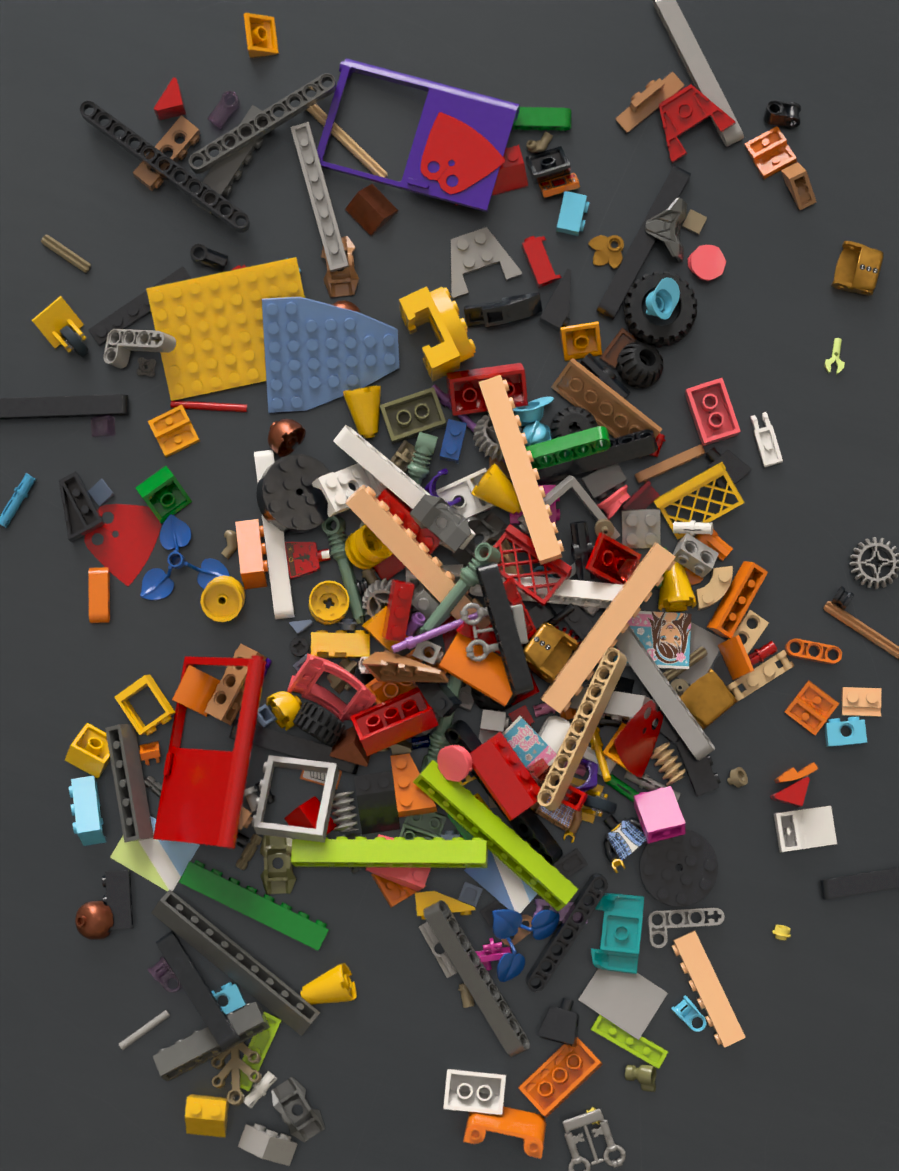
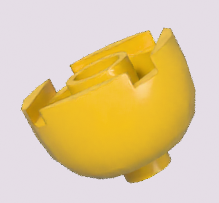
[266,691,302,731]

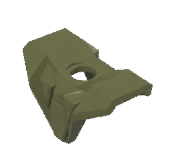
[260,835,297,895]

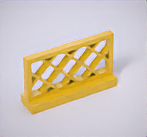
[654,462,744,540]

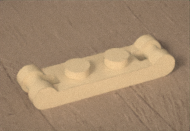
[726,650,795,703]

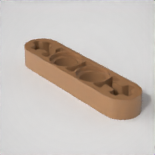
[635,444,706,484]

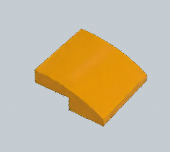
[148,405,200,458]

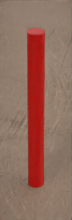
[171,400,247,412]

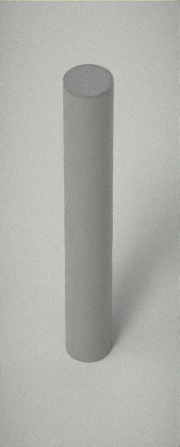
[119,1010,171,1050]

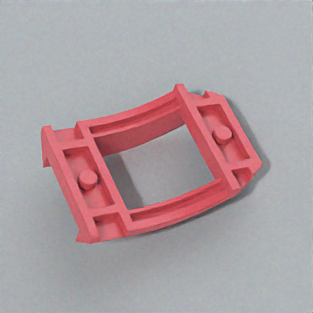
[287,653,376,723]

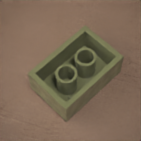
[380,387,446,445]

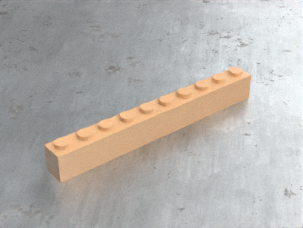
[479,375,564,565]
[346,485,491,629]
[540,542,676,713]

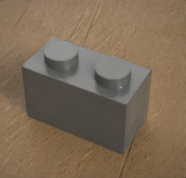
[582,464,627,501]

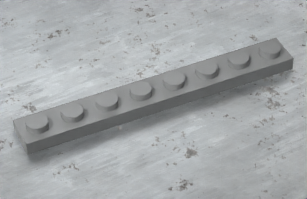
[291,122,349,272]

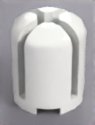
[538,716,576,768]

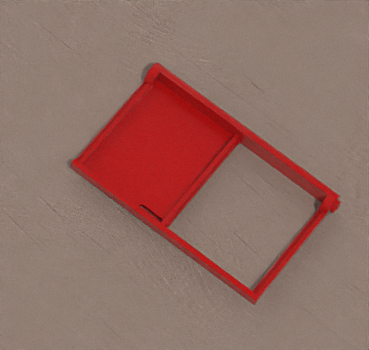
[153,655,266,849]

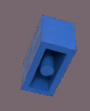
[440,419,467,463]

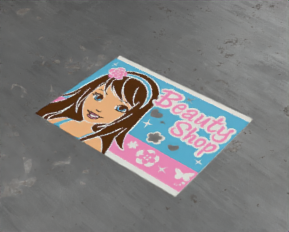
[614,611,692,669]
[502,716,557,780]

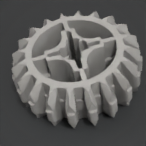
[473,414,522,462]
[849,537,899,589]
[362,578,413,619]

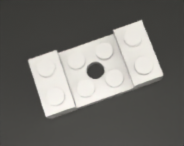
[312,463,387,517]
[436,468,496,519]

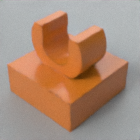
[140,741,161,765]

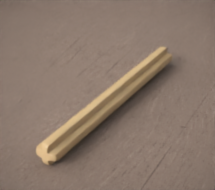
[306,104,388,178]

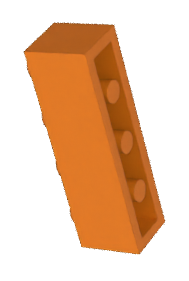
[707,561,768,638]

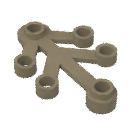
[211,1041,262,1106]

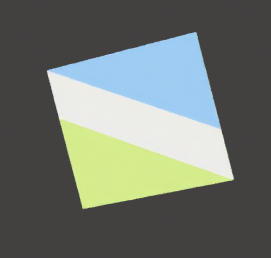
[110,816,200,891]

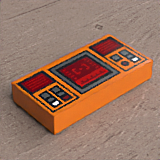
[539,173,580,198]

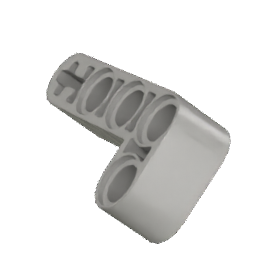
[104,329,176,369]
[648,908,725,948]

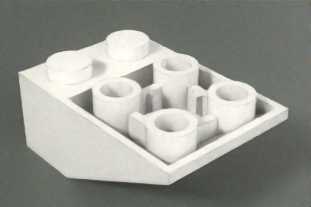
[774,806,837,852]

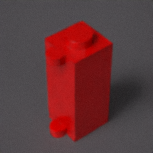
[522,236,561,289]

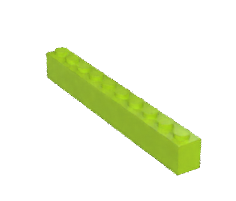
[413,760,578,912]
[291,837,488,868]

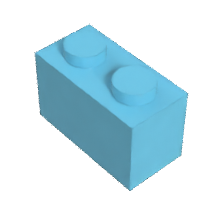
[556,191,589,236]

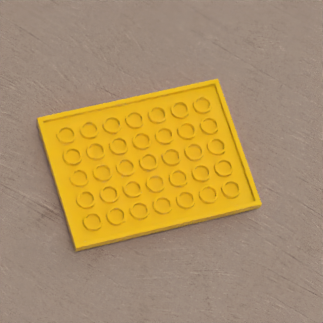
[146,257,305,401]

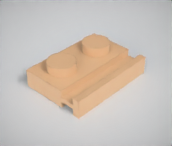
[841,687,881,717]

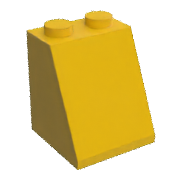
[185,1094,229,1138]

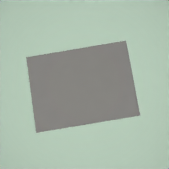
[660,608,725,685]
[578,968,668,1040]

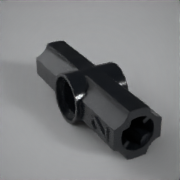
[580,353,631,399]
[570,521,594,581]

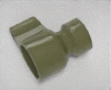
[625,1065,656,1092]

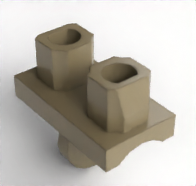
[390,440,416,473]
[327,658,358,694]

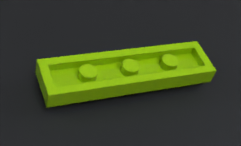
[231,1012,282,1092]
[591,1014,668,1069]

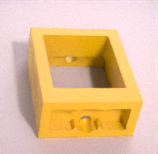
[114,675,176,736]

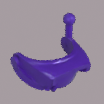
[424,468,461,506]
[575,759,598,793]

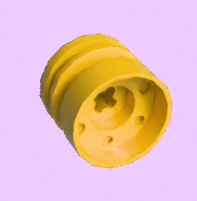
[345,524,393,569]
[309,581,349,625]

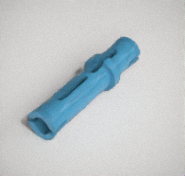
[0,473,36,528]

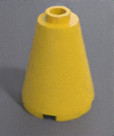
[343,385,381,438]
[471,463,522,514]
[658,560,697,612]
[300,963,357,1005]

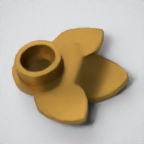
[588,235,624,269]

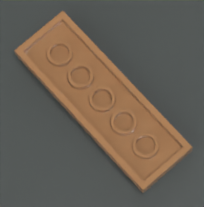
[551,358,662,458]

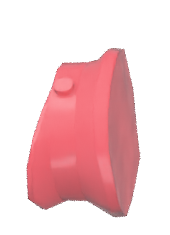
[687,245,726,281]
[597,485,630,520]
[437,745,473,782]

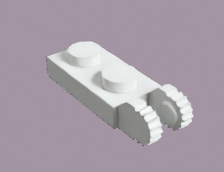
[751,412,783,468]

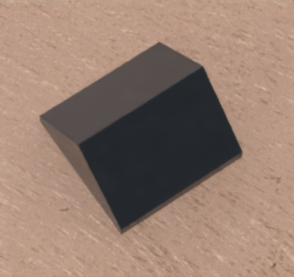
[525,146,571,185]

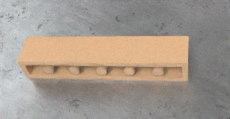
[672,931,746,1048]

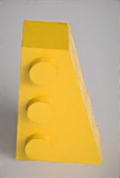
[311,630,370,658]

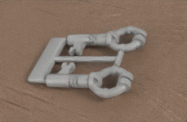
[460,602,528,662]
[563,1109,626,1171]

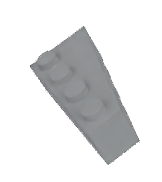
[570,686,659,726]

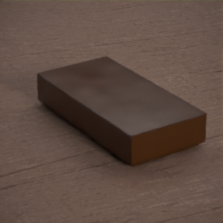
[599,328,637,370]

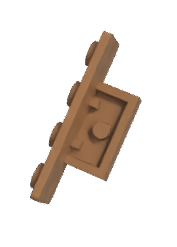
[616,72,684,133]

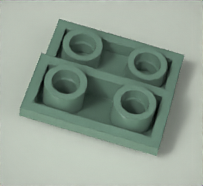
[399,812,447,840]

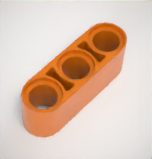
[88,567,110,623]
[785,639,842,665]

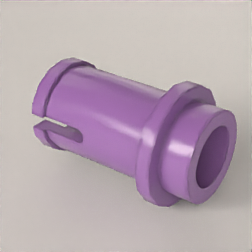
[406,612,425,636]

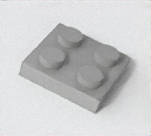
[621,509,661,549]

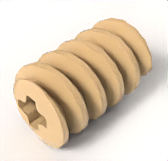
[650,742,686,786]

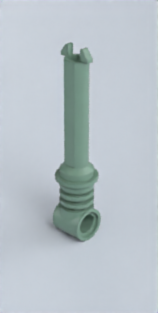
[407,432,438,486]
[322,516,366,624]
[419,542,501,634]
[421,674,463,770]

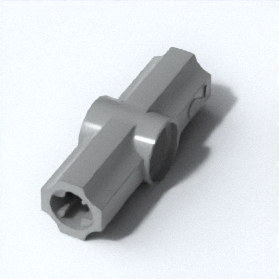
[419,922,457,978]

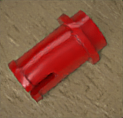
[649,433,666,458]

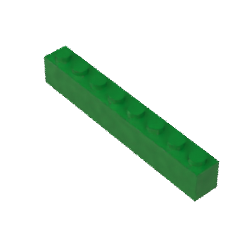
[179,860,329,951]

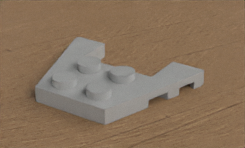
[451,227,522,299]

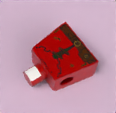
[285,542,330,580]

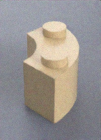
[695,566,733,611]

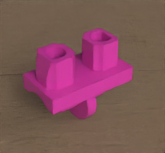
[475,938,511,971]

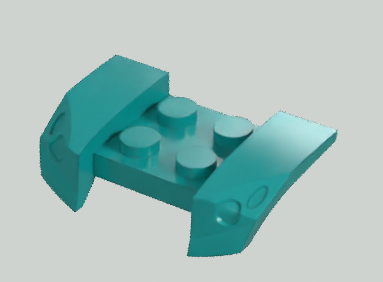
[591,893,645,974]

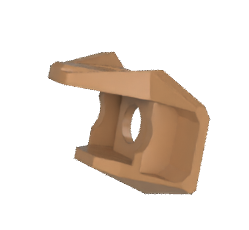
[321,236,359,298]

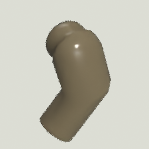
[526,132,553,153]
[221,530,238,559]

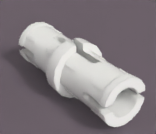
[673,520,713,536]
[243,1071,277,1109]

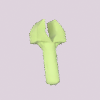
[824,338,845,375]

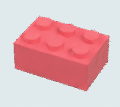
[684,378,741,446]

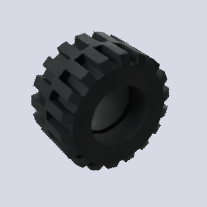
[293,702,346,746]

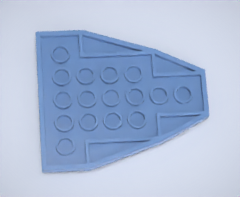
[262,297,400,413]

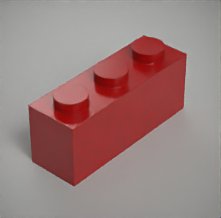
[382,579,414,642]

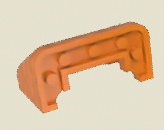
[463,1106,546,1159]

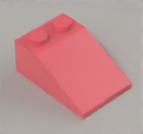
[365,834,431,892]

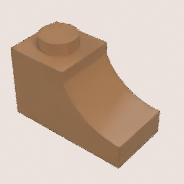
[781,162,817,210]

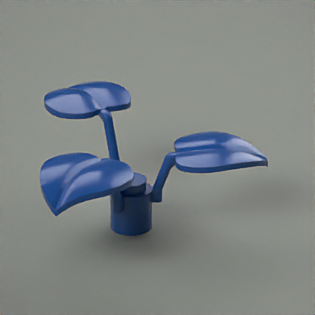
[140,514,230,600]
[493,909,560,982]

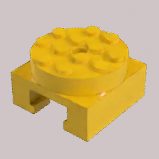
[399,286,476,382]

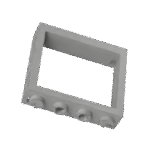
[517,475,620,579]
[252,755,339,842]

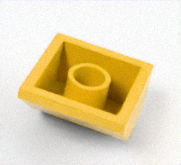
[65,723,110,778]

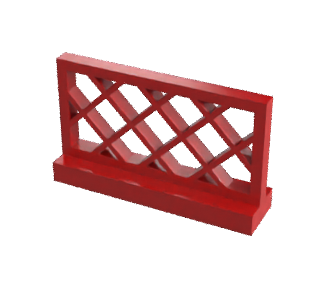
[486,524,572,606]

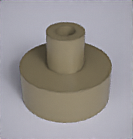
[594,519,614,537]
[671,679,689,697]
[727,767,748,788]

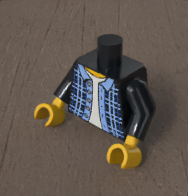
[603,814,647,873]

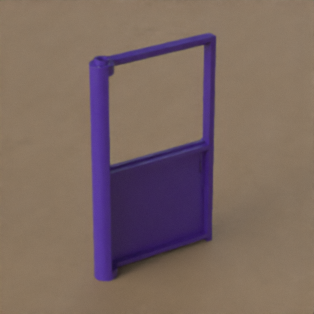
[317,58,520,212]

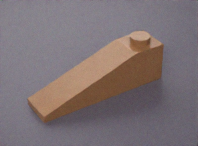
[363,650,449,683]

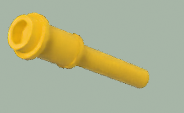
[590,727,611,782]

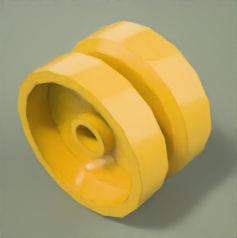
[200,575,246,622]

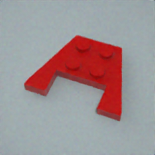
[659,84,736,163]
[456,577,537,654]

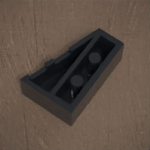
[59,471,105,542]

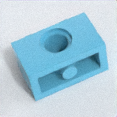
[824,716,867,747]
[211,982,247,1014]

